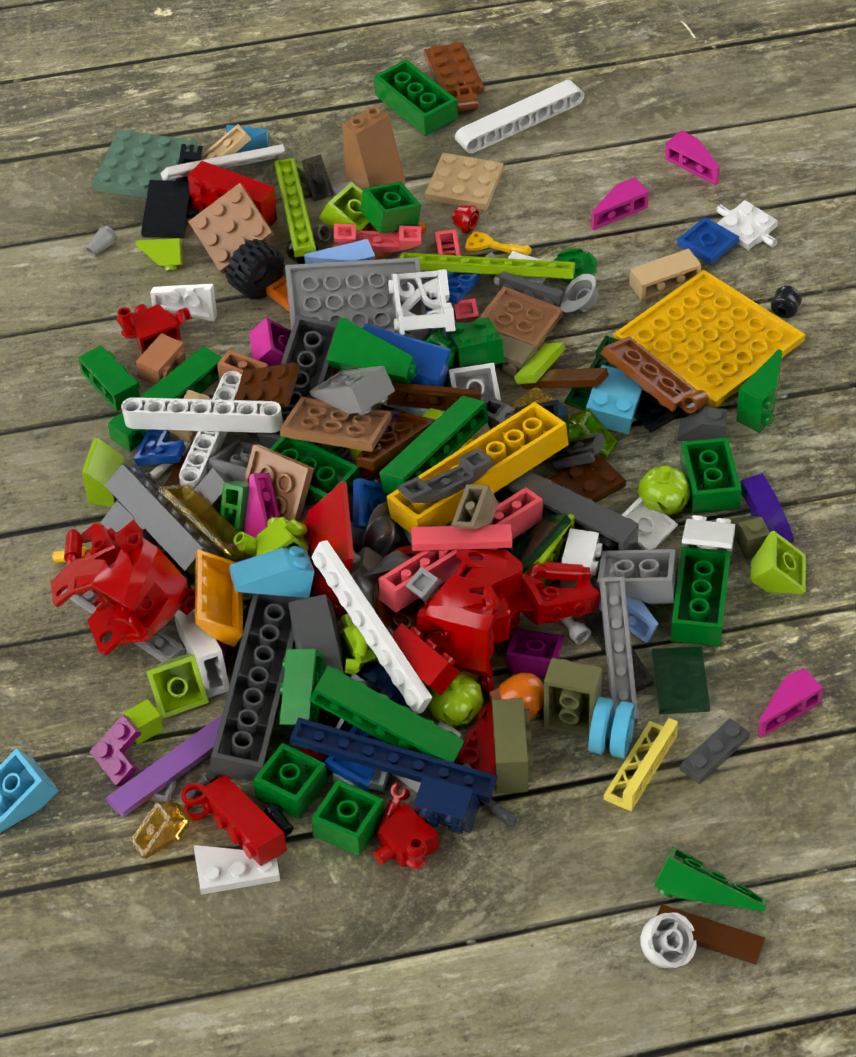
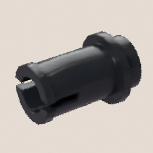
[264,804,294,837]

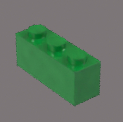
[78,345,140,411]
[278,649,324,730]

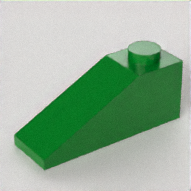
[217,481,249,558]

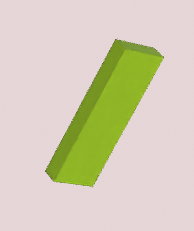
[514,342,566,384]

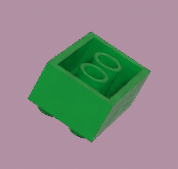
[680,437,741,514]

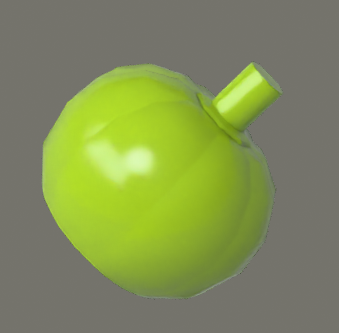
[638,466,691,516]
[428,673,483,727]

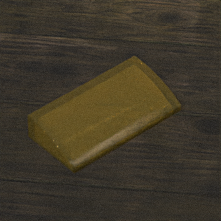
[158,484,246,560]

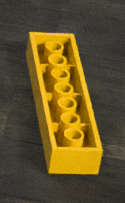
[386,402,569,533]

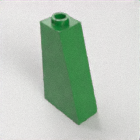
[326,317,418,384]

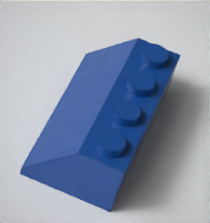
[362,324,451,387]

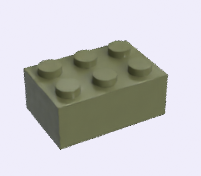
[544,658,602,738]
[492,698,533,794]

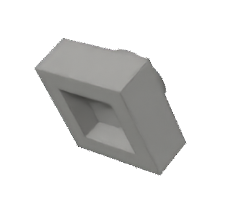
[405,567,442,602]

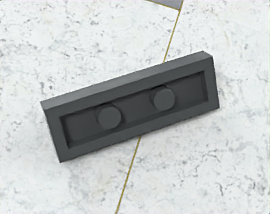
[499,272,563,307]
[680,718,750,785]

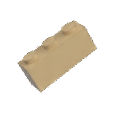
[629,248,701,301]

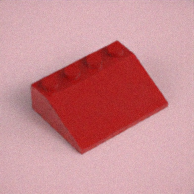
[301,482,354,605]

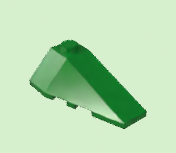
[654,846,768,911]

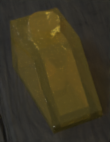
[130,801,193,859]

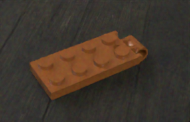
[424,42,484,112]
[601,336,709,413]

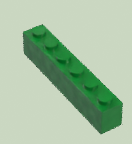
[108,346,222,452]
[379,396,489,494]
[308,666,464,763]

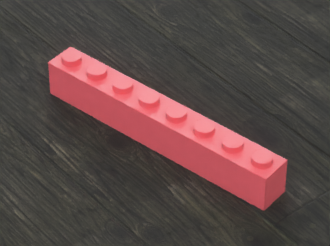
[379,487,543,612]

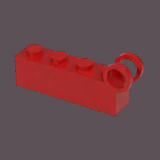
[181,775,287,866]

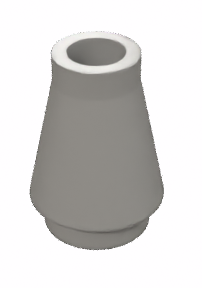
[86,226,117,257]

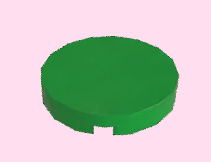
[554,248,597,283]

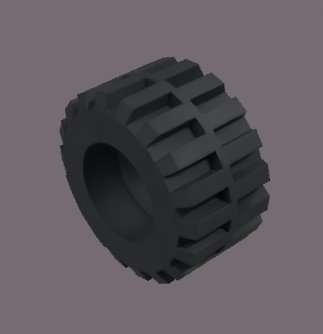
[226,239,285,300]

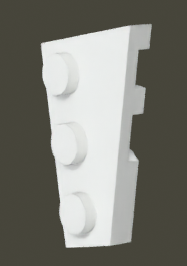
[150,284,217,322]
[193,845,280,895]

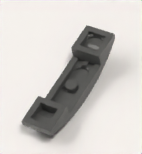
[398,449,493,503]

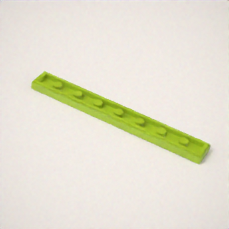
[274,158,316,257]
[399,252,575,279]

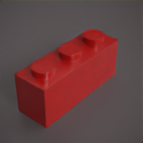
[391,623,460,695]

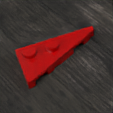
[454,702,496,775]

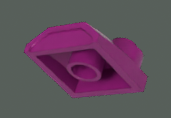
[505,627,564,679]

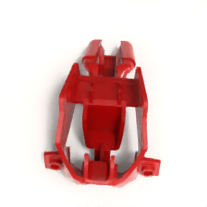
[50,519,195,656]
[417,549,600,700]

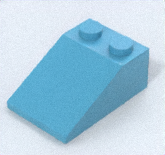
[584,365,643,434]
[229,546,314,598]
[0,748,59,833]

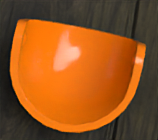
[499,673,544,717]

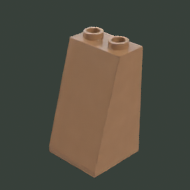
[342,105,406,191]

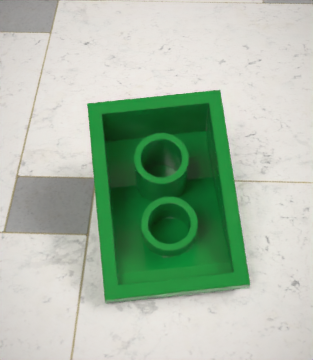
[736,349,782,433]

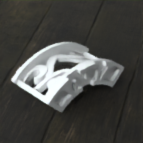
[388,269,455,335]

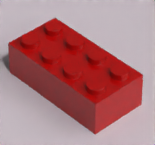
[188,160,277,227]

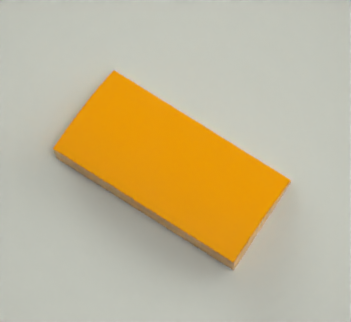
[195,549,243,647]

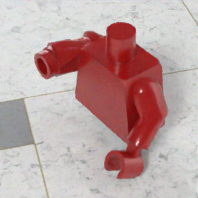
[116,304,193,354]
[373,783,439,869]

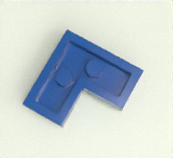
[134,430,186,466]

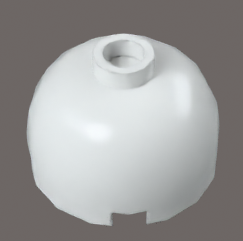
[640,913,697,968]

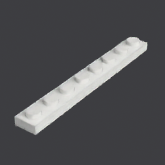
[311,540,432,714]

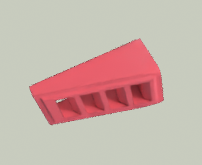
[435,229,461,256]

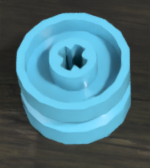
[588,697,635,759]

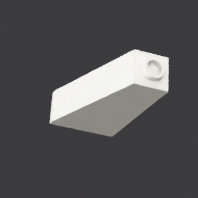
[174,609,230,698]

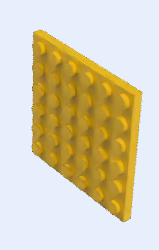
[613,270,806,408]

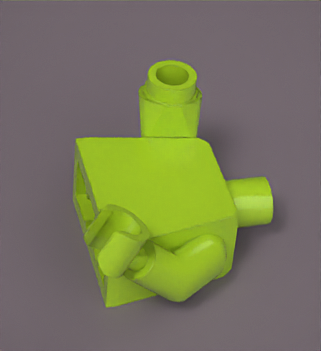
[234,517,309,557]
[340,614,379,674]

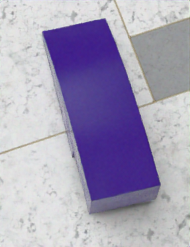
[741,473,794,543]

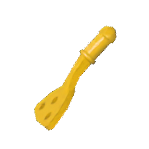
[465,231,532,255]

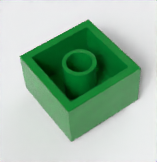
[360,181,422,234]
[446,318,504,368]
[253,743,328,819]
[311,780,384,856]

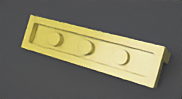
[603,718,678,812]

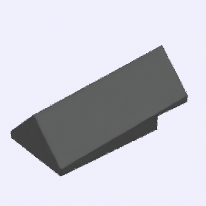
[289,594,350,677]

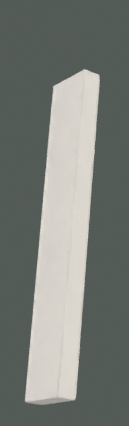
[161,144,285,181]

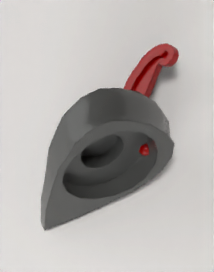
[361,546,419,581]

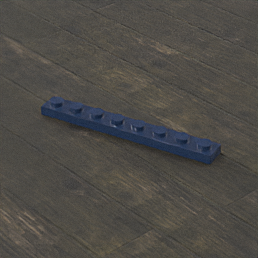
[290,717,498,803]

